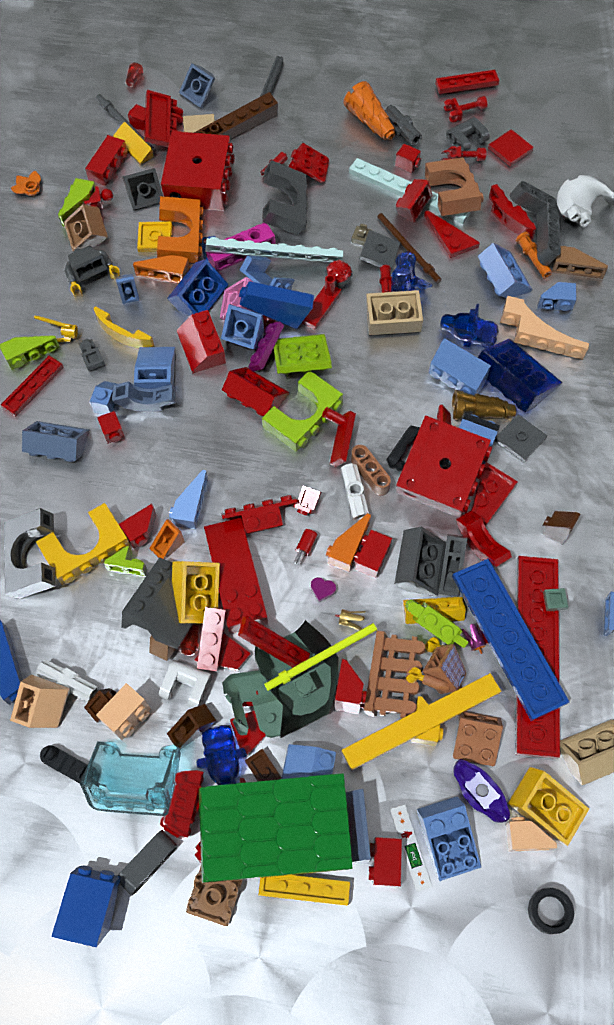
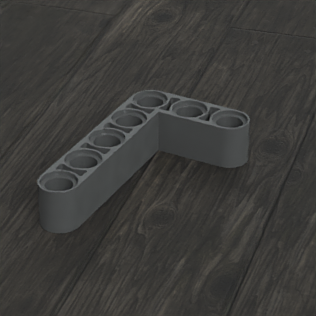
[510,181,561,266]

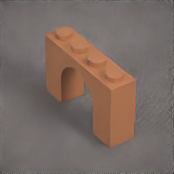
[425,157,484,216]

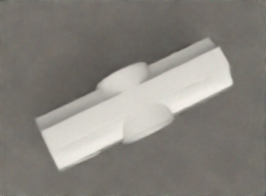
[341,463,369,522]
[36,659,99,703]

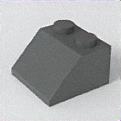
[122,168,163,210]

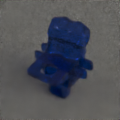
[391,251,433,292]
[440,304,499,348]
[196,725,247,785]

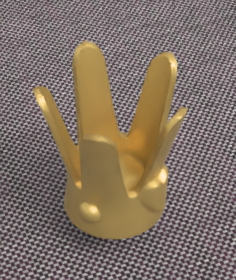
[335,609,366,631]

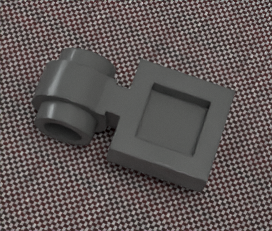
[79,338,105,371]

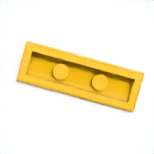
[113,122,154,165]
[403,597,466,624]

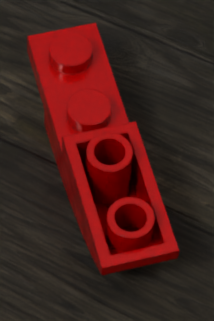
[489,184,536,240]

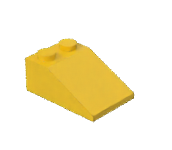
[172,561,220,623]
[508,767,589,846]

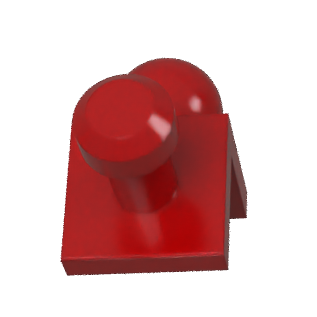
[84,186,113,210]

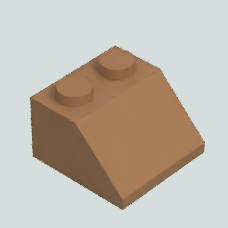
[64,204,108,252]

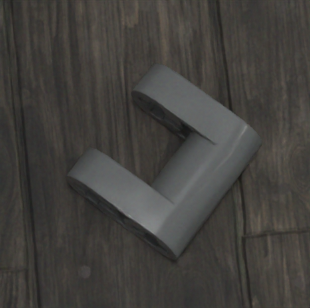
[446,117,490,151]

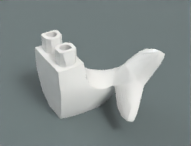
[556,175,614,227]

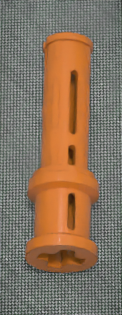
[515,232,552,279]

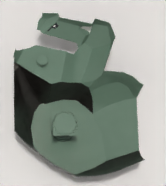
[222,620,338,738]

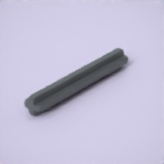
[260,56,283,97]

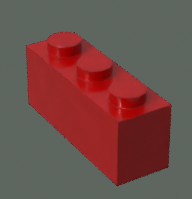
[85,135,128,186]

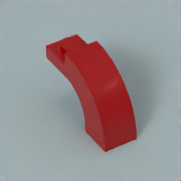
[456,510,512,567]

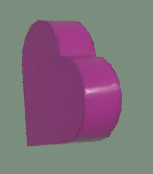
[311,577,336,603]

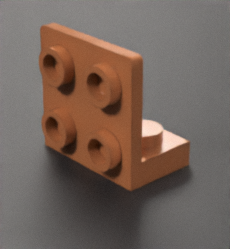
[453,711,503,766]

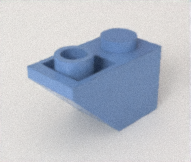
[537,282,576,311]

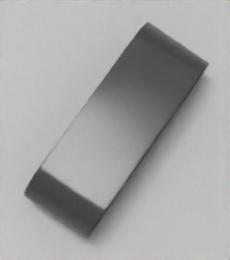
[118,830,178,896]

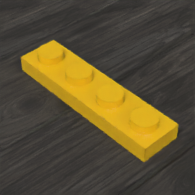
[258,875,350,906]

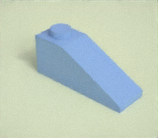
[169,470,208,529]

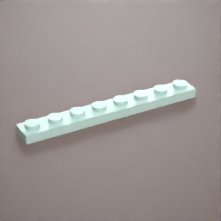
[349,158,471,224]
[205,237,343,263]

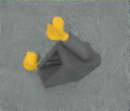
[64,246,120,297]

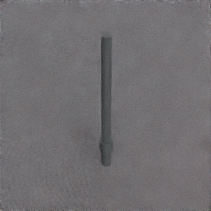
[96,94,156,154]

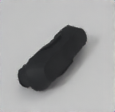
[386,425,420,471]
[40,745,95,785]

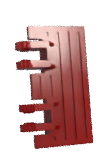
[144,90,183,147]

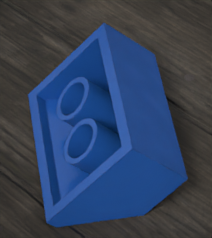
[167,259,228,316]

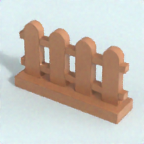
[364,631,426,718]

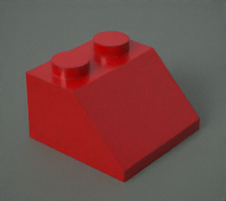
[396,179,433,223]
[334,659,367,714]

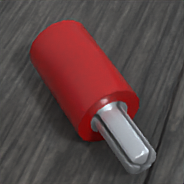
[294,529,318,565]

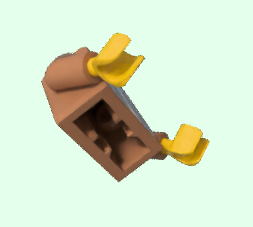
[406,637,466,694]

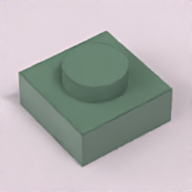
[543,588,568,611]

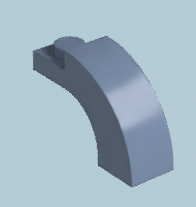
[112,381,176,412]

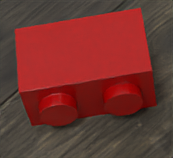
[353,530,392,578]
[368,837,402,888]

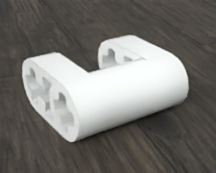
[159,660,212,708]

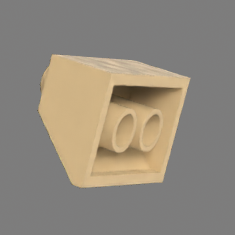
[366,290,423,335]
[560,719,614,786]

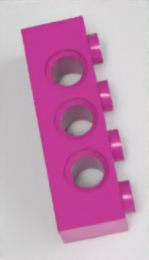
[206,223,276,272]

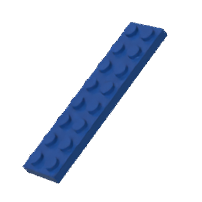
[452,559,569,721]

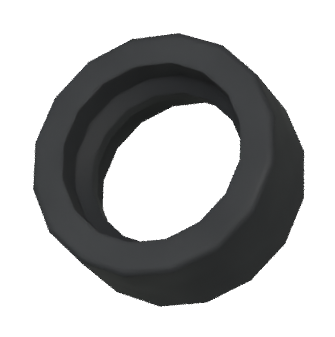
[528,888,575,934]

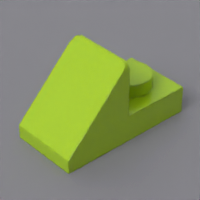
[104,546,147,577]

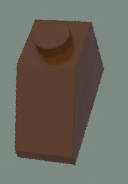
[542,511,581,545]
[167,704,216,751]

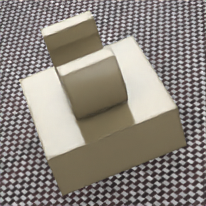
[351,224,372,246]

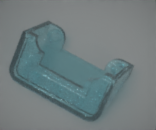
[80,741,181,816]

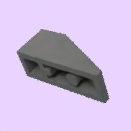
[439,534,467,597]

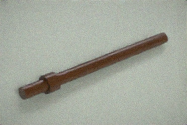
[377,213,442,284]

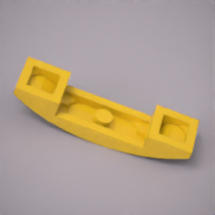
[93,306,155,349]

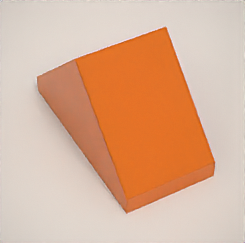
[149,519,185,559]

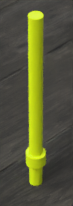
[264,623,377,691]

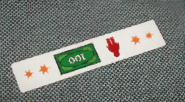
[390,805,432,892]

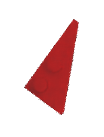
[424,210,480,258]

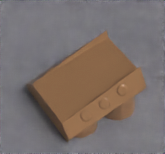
[186,866,243,927]

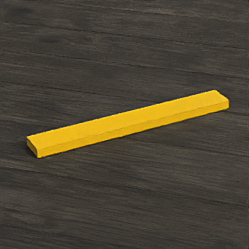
[341,673,502,771]

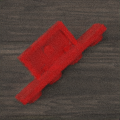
[221,495,297,534]

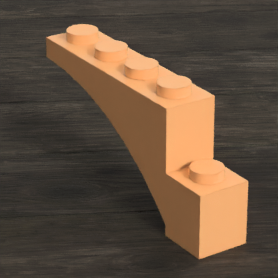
[500,296,589,360]

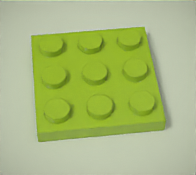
[273,334,332,374]

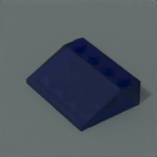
[478,338,563,412]

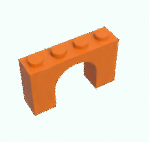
[157,196,203,263]

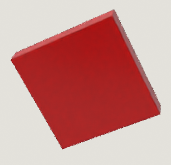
[488,129,534,167]

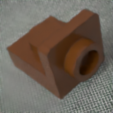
[84,688,117,723]

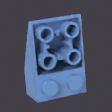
[134,347,175,389]
[416,796,481,881]

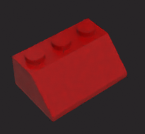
[177,310,226,374]
[222,367,290,416]

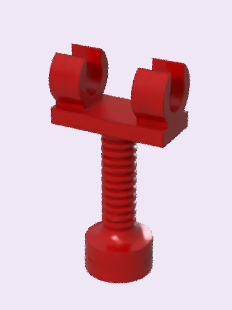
[443,96,488,123]
[441,146,487,161]

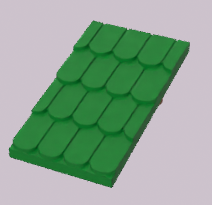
[199,773,353,883]

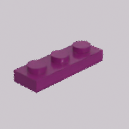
[248,321,284,371]

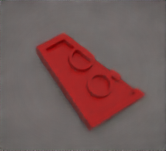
[472,462,518,526]

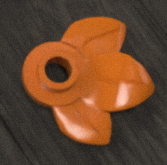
[11,171,41,196]

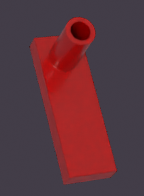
[302,275,342,330]
[322,407,356,467]

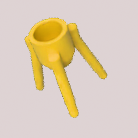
[34,315,78,342]

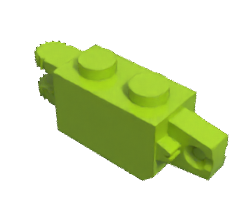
[405,599,469,648]

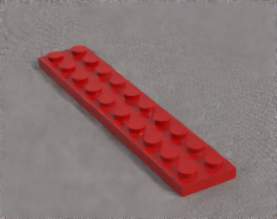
[515,556,560,759]

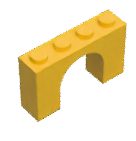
[36,503,130,585]

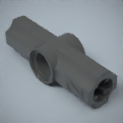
[385,105,422,146]

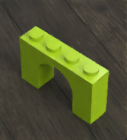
[262,371,343,452]

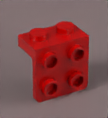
[288,143,329,183]

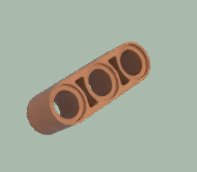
[351,445,391,496]

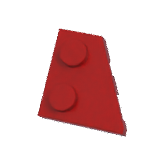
[194,633,251,671]
[230,710,266,759]

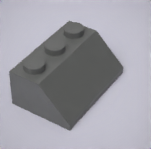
[394,526,446,596]

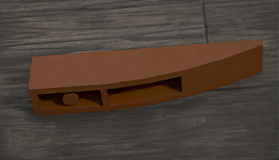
[194,92,278,139]

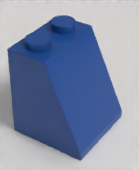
[51,865,120,948]

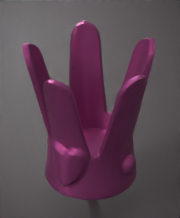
[461,624,487,654]

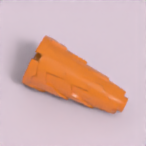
[343,81,395,141]

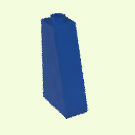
[239,281,314,329]
[0,620,23,705]

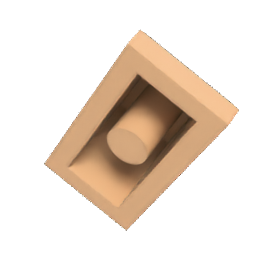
[506,817,557,852]

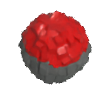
[325,260,353,288]

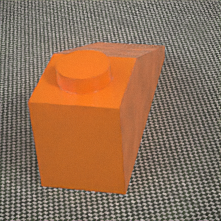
[133,255,190,284]
[326,513,371,572]

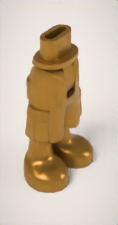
[452,390,516,420]

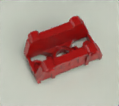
[159,770,204,839]

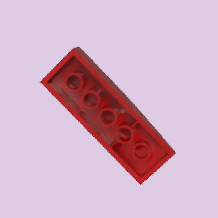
[204,518,268,634]

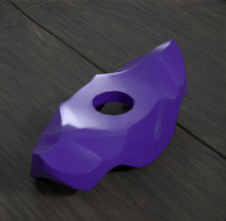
[453,759,510,823]

